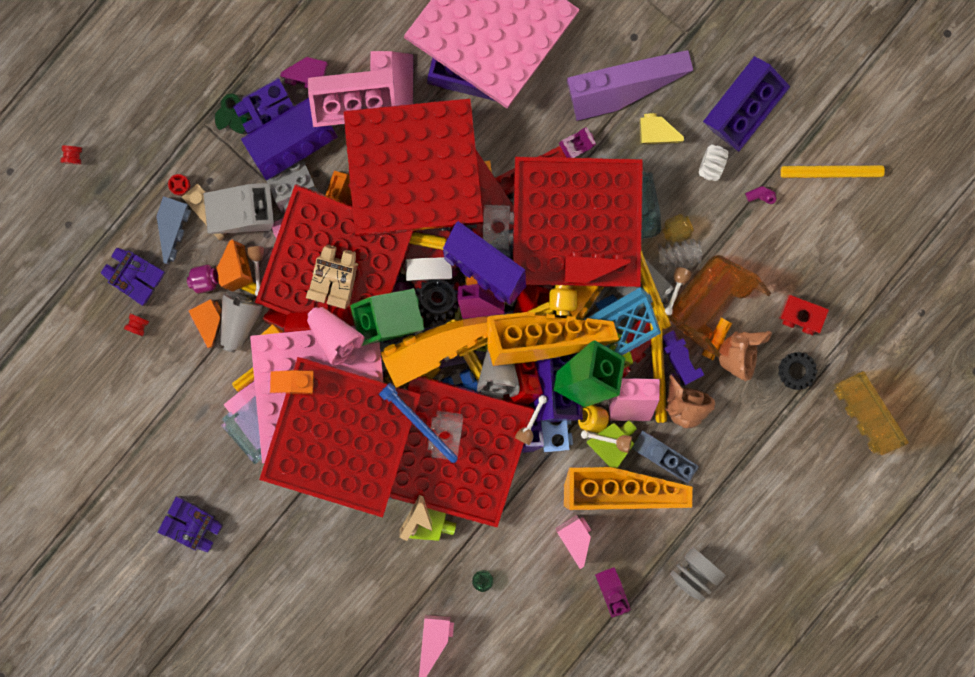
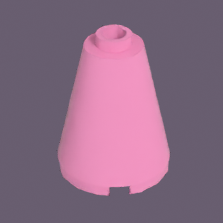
[307,307,365,366]

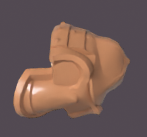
[718,331,772,381]
[665,373,715,428]

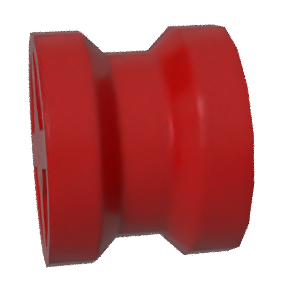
[60,145,83,165]
[168,174,191,196]
[124,313,149,337]

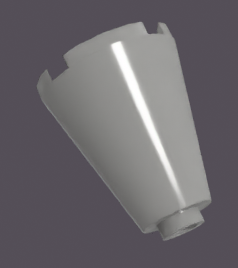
[220,292,264,352]
[477,348,520,398]

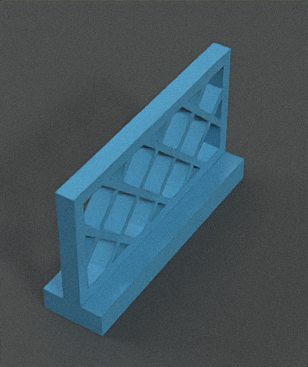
[585,287,661,355]

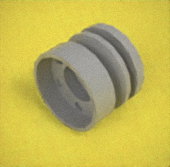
[670,547,726,603]

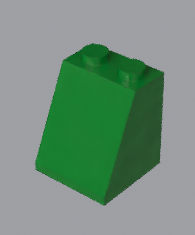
[350,289,424,346]
[554,340,625,407]

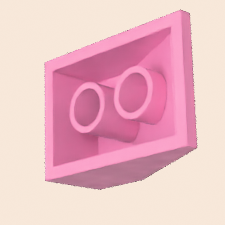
[419,615,454,677]

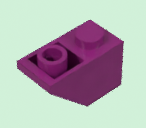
[280,57,328,89]
[458,284,505,319]
[595,567,631,618]

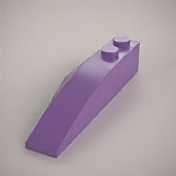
[567,50,693,121]

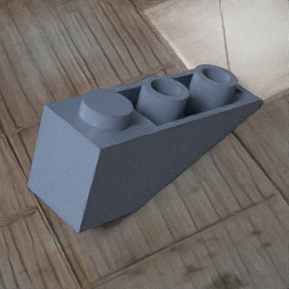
[157,196,191,265]
[631,431,699,484]

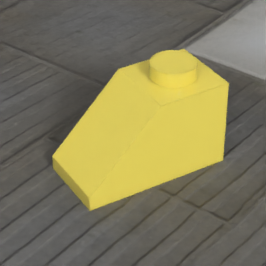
[639,113,684,145]

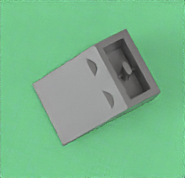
[203,183,274,234]

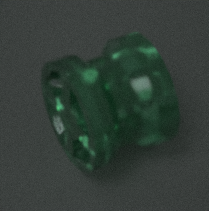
[472,570,493,592]

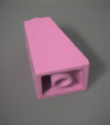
[608,379,659,421]

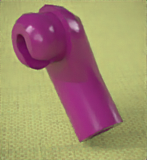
[745,186,777,204]

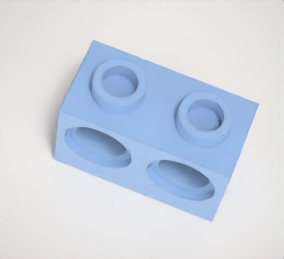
[541,421,573,452]

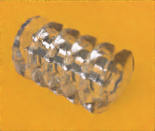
[657,238,702,269]

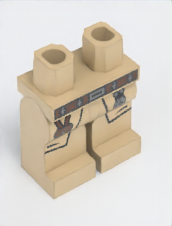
[306,245,358,309]

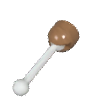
[247,246,264,296]
[665,267,691,315]
[515,395,547,445]
[581,430,632,453]

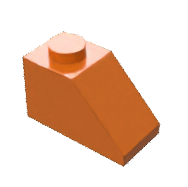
[217,239,253,292]
[189,299,222,348]
[270,370,314,394]

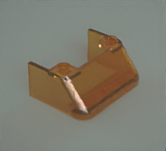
[667,255,771,357]

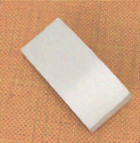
[405,257,452,281]

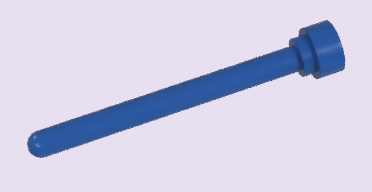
[379,382,458,463]

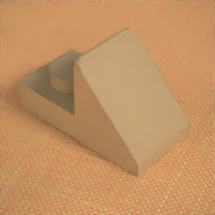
[400,495,432,541]

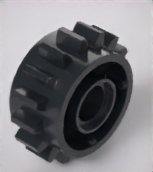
[415,279,459,323]

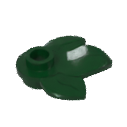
[215,94,252,134]

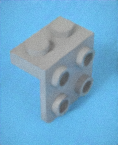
[267,159,318,217]

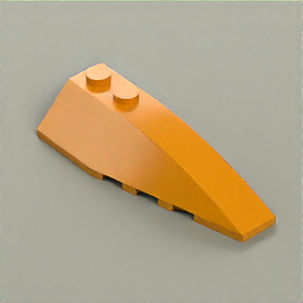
[487,312,619,366]
[381,314,504,388]
[564,467,693,510]

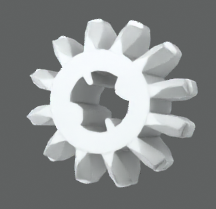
[699,145,728,181]

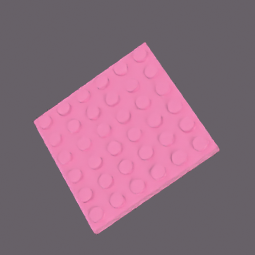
[404,0,580,109]
[250,326,383,464]

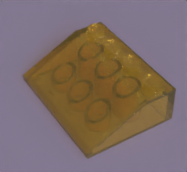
[833,370,909,455]

